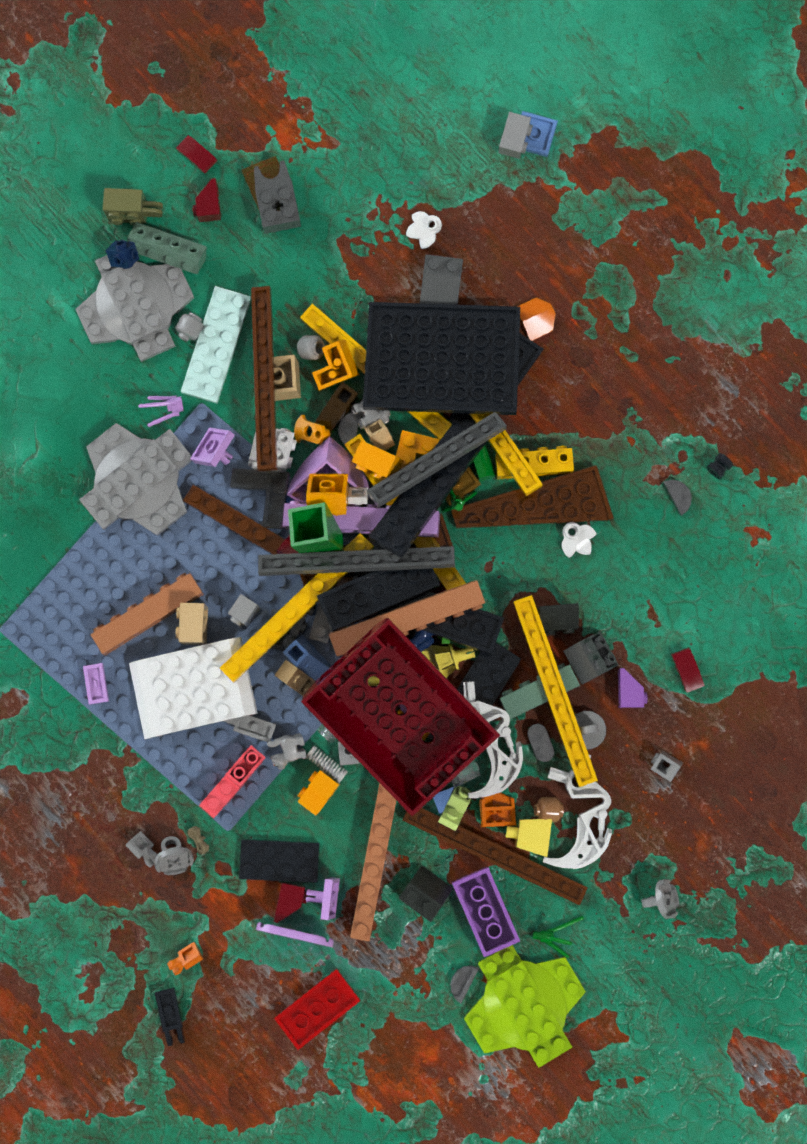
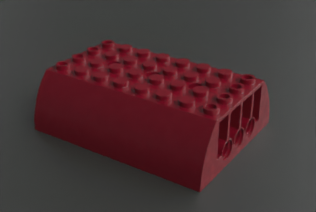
[301,618,500,816]

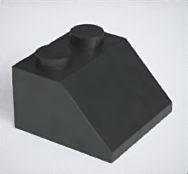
[537,603,579,636]
[399,865,453,922]

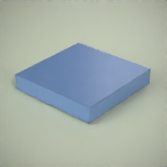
[521,111,558,157]

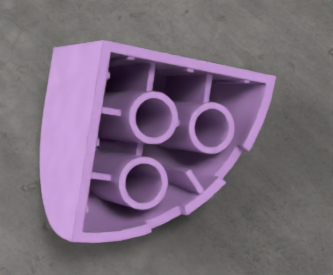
[287,436,369,504]

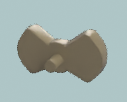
[188,826,209,855]

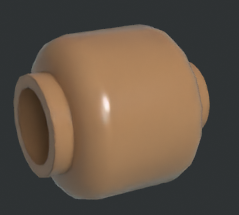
[534,797,564,822]

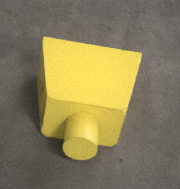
[506,819,552,857]

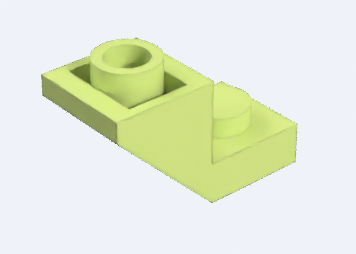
[438,784,471,831]

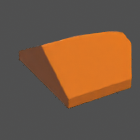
[517,298,556,341]
[479,793,516,827]

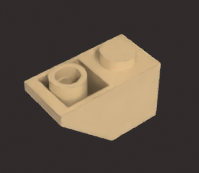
[274,660,315,697]

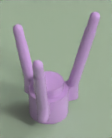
[138,395,184,427]

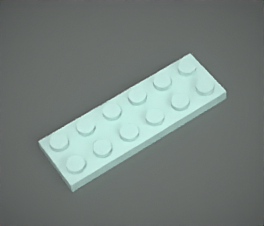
[181,286,251,404]

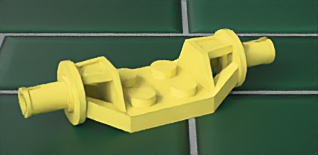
[368,644,475,686]

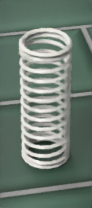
[306,746,348,783]

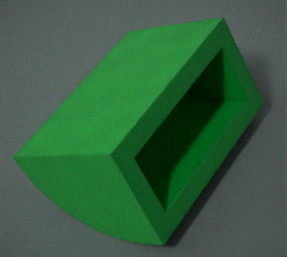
[472,444,496,482]

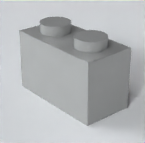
[498,112,533,159]
[228,594,260,628]

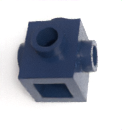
[106,240,139,269]

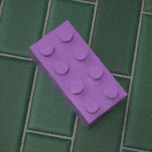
[452,867,520,957]

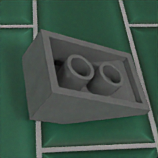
[420,254,463,305]

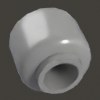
[176,312,204,342]
[297,335,325,360]

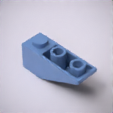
[283,635,331,681]

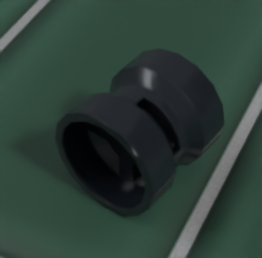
[706,453,733,480]

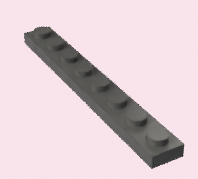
[367,412,507,508]

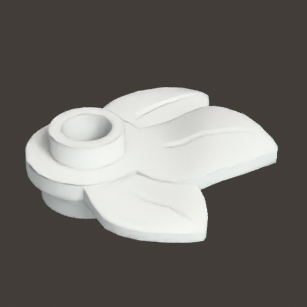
[406,211,442,249]
[561,522,596,558]

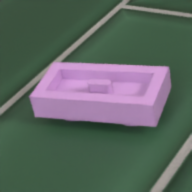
[83,663,109,705]

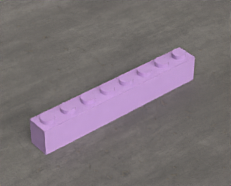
[283,501,440,538]

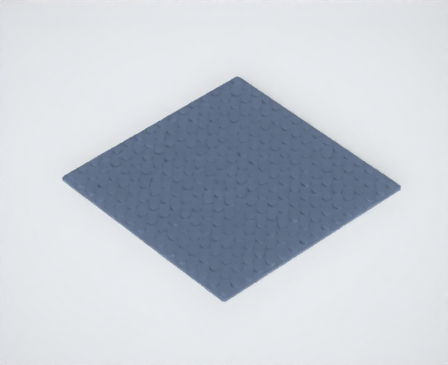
[0,403,377,831]

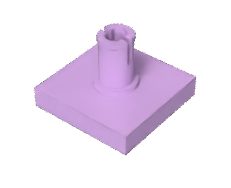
[190,428,235,467]
[306,877,340,920]

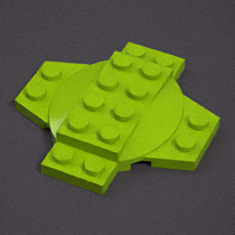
[464,945,586,1068]

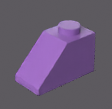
[618,668,647,708]

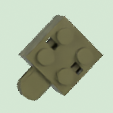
[103,188,163,226]

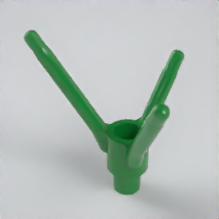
[442,490,477,513]
[533,916,584,959]

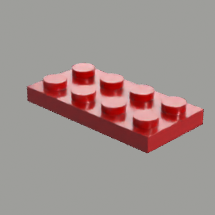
[274,968,361,1050]

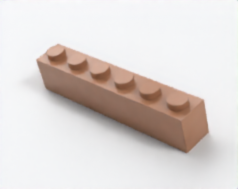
[90,573,204,656]

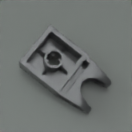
[254,161,301,234]

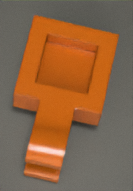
[167,942,203,975]

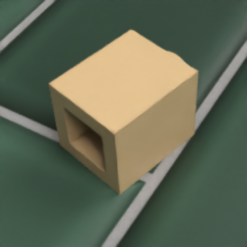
[364,419,395,451]

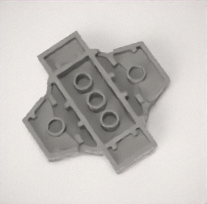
[76,255,194,362]
[79,423,192,536]

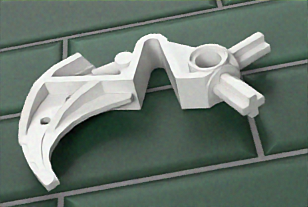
[463,681,523,798]
[543,755,612,869]

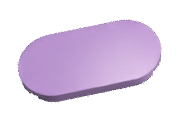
[256,922,334,948]

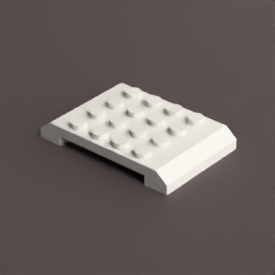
[129,637,258,739]

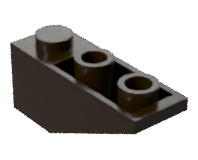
[309,382,359,442]

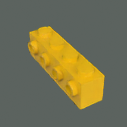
[495,446,574,480]

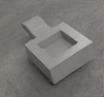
[126,831,158,868]

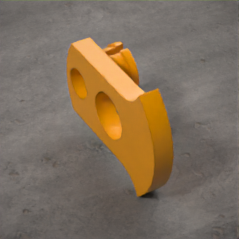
[294,415,330,444]

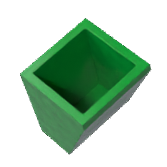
[288,502,344,553]

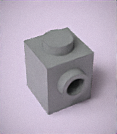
[338,742,360,766]

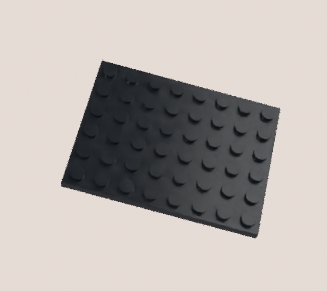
[363,302,520,415]

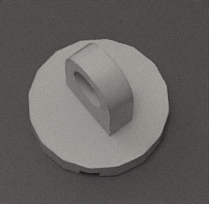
[575,711,606,749]
[154,836,194,875]
[641,879,679,919]

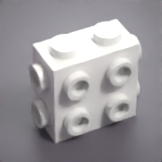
[248,428,297,475]

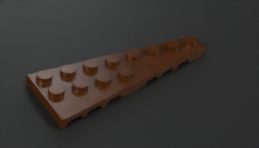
[451,465,614,529]

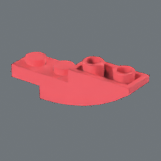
[199,745,266,819]

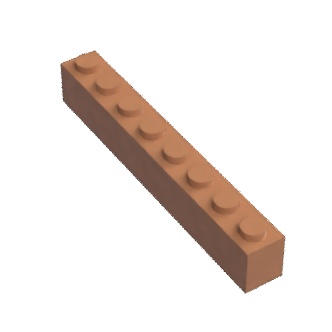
[329,580,485,656]
[350,784,396,941]

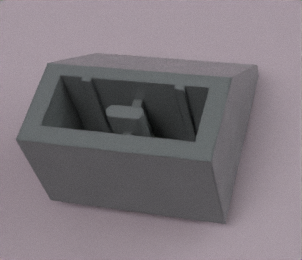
[564,632,619,685]

